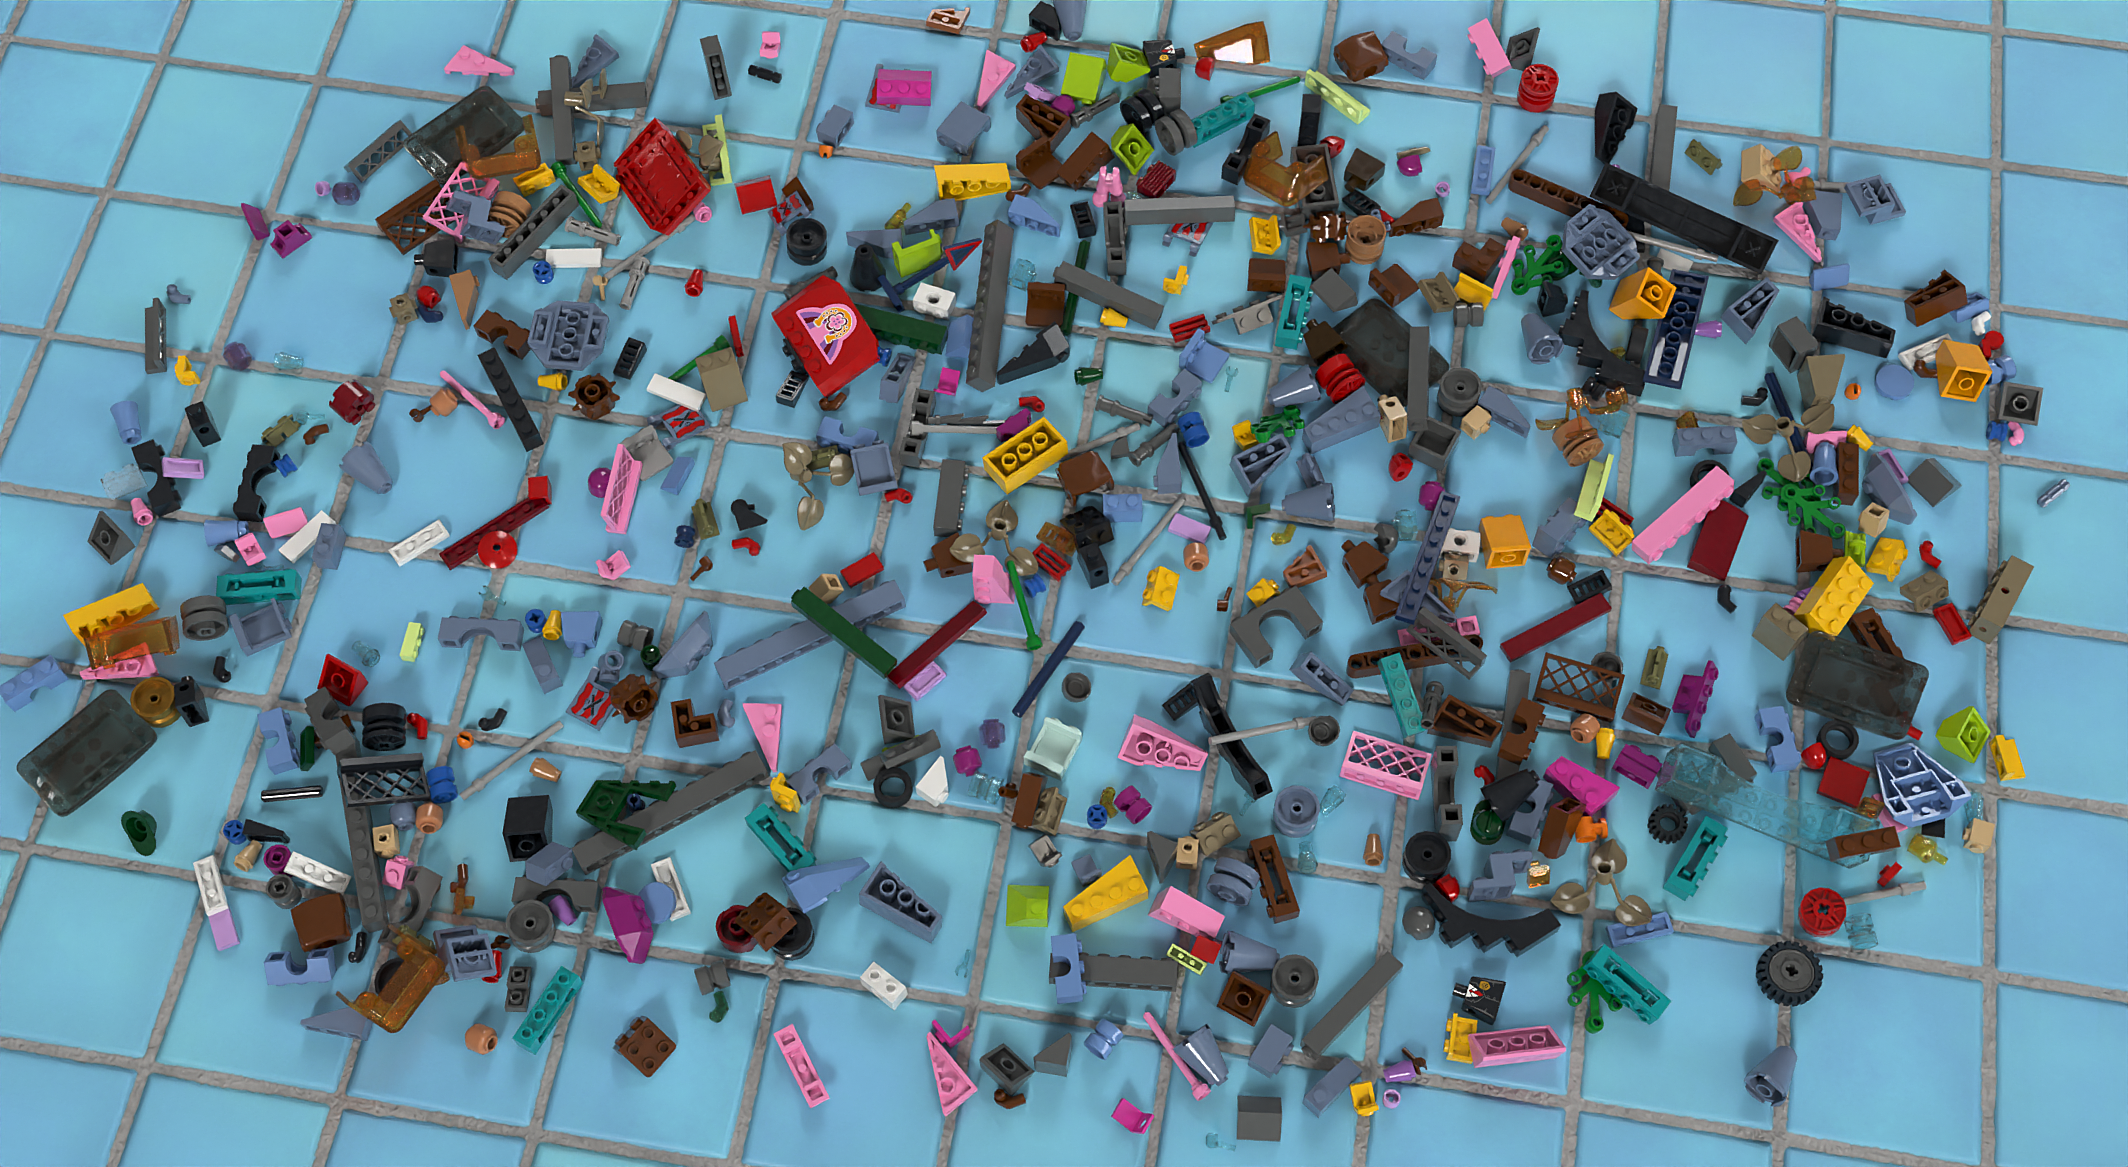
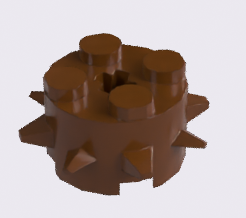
[1303,211,1352,242]
[568,373,620,420]
[609,674,658,724]

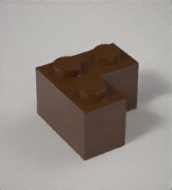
[1452,238,1506,284]
[671,698,720,748]

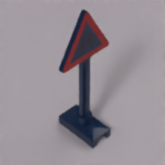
[878,238,982,313]

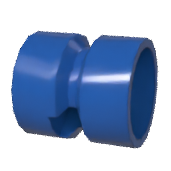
[1178,412,1210,448]
[426,766,458,804]

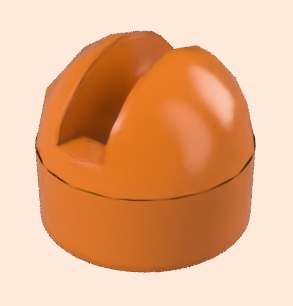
[819,145,833,159]
[1844,383,1861,400]
[457,731,474,749]

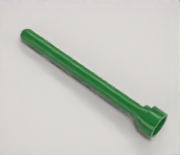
[1220,76,1300,104]
[550,161,602,228]
[668,335,730,381]
[1007,560,1043,651]

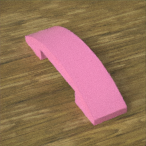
[1397,615,1480,646]
[773,1024,830,1109]

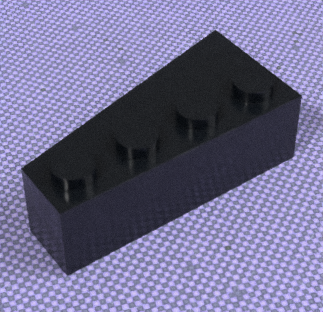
[1812,297,1896,358]

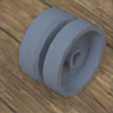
[1273,786,1320,838]
[1206,857,1260,906]

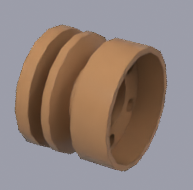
[487,191,532,238]
[1345,215,1386,265]
[1552,416,1604,467]

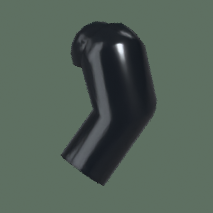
[478,708,507,731]
[348,932,367,963]

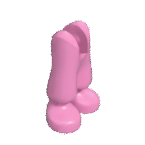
[1092,166,1126,208]

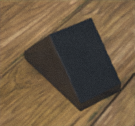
[732,501,768,531]

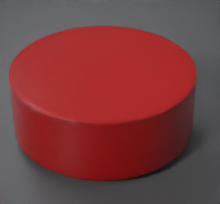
[1983,331,2004,350]

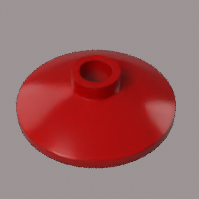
[478,531,517,569]

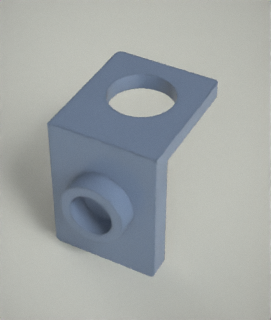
[1071,854,1102,887]

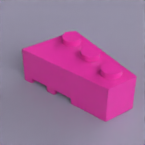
[1543,756,1620,817]

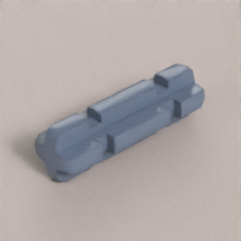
[2037,479,2070,507]

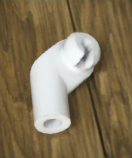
[1971,311,1991,336]

